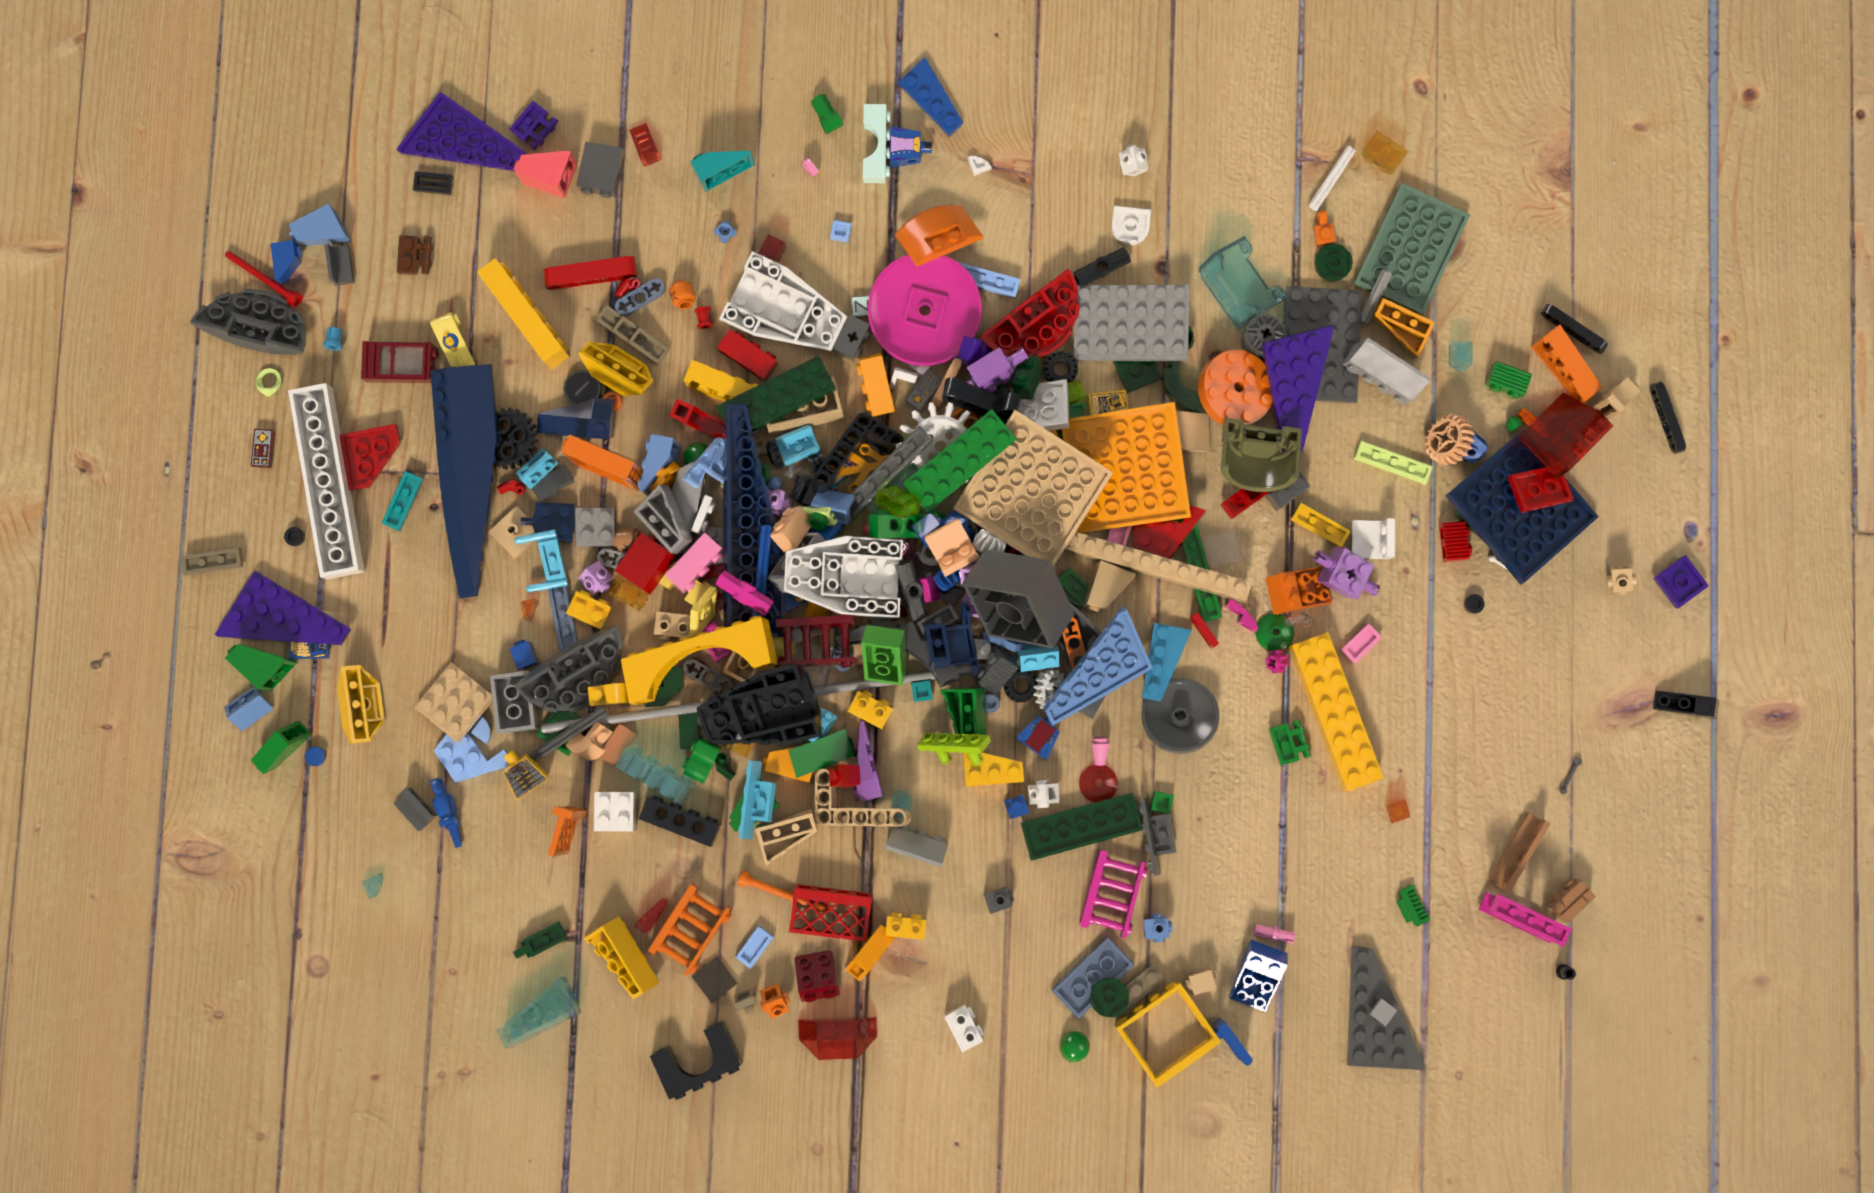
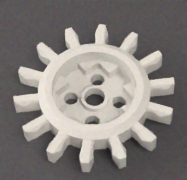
[896,402,970,482]

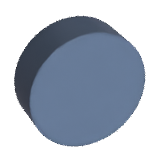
[985,693,1000,713]

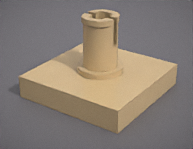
[489,505,536,560]

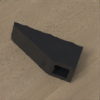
[1653,690,1719,720]

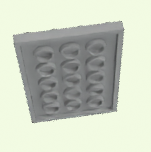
[1073,285,1190,361]

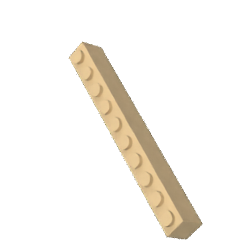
[1064,532,1252,603]

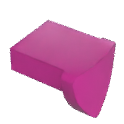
[917,575,941,603]

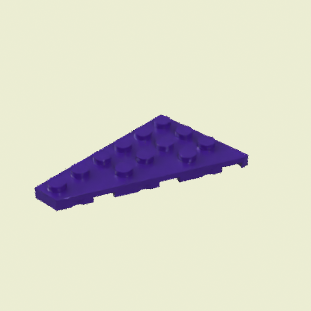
[396,92,528,172]
[1262,325,1334,453]

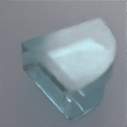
[362,873,383,899]

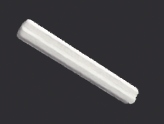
[1309,146,1356,211]

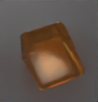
[521,599,539,621]
[1385,799,1410,824]

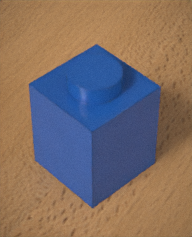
[510,640,539,671]

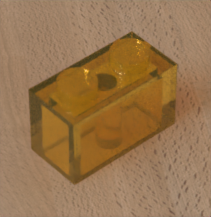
[1360,131,1408,175]

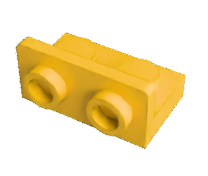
[566,590,611,630]

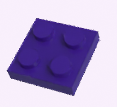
[1653,555,1709,609]

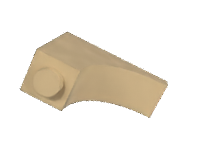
[1588,377,1640,424]

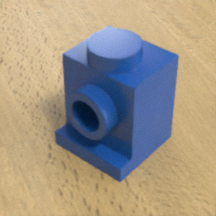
[1004,794,1029,819]

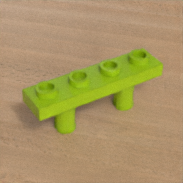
[917,732,991,766]

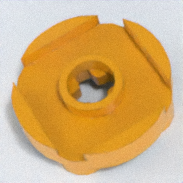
[649,461,681,492]

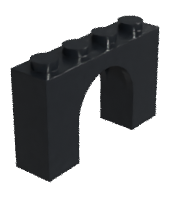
[650,1020,743,1100]

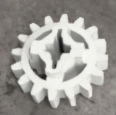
[1033,670,1066,709]

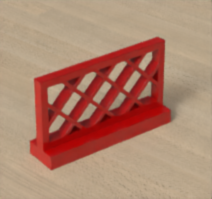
[789,884,872,942]

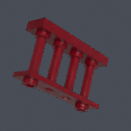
[776,615,857,667]

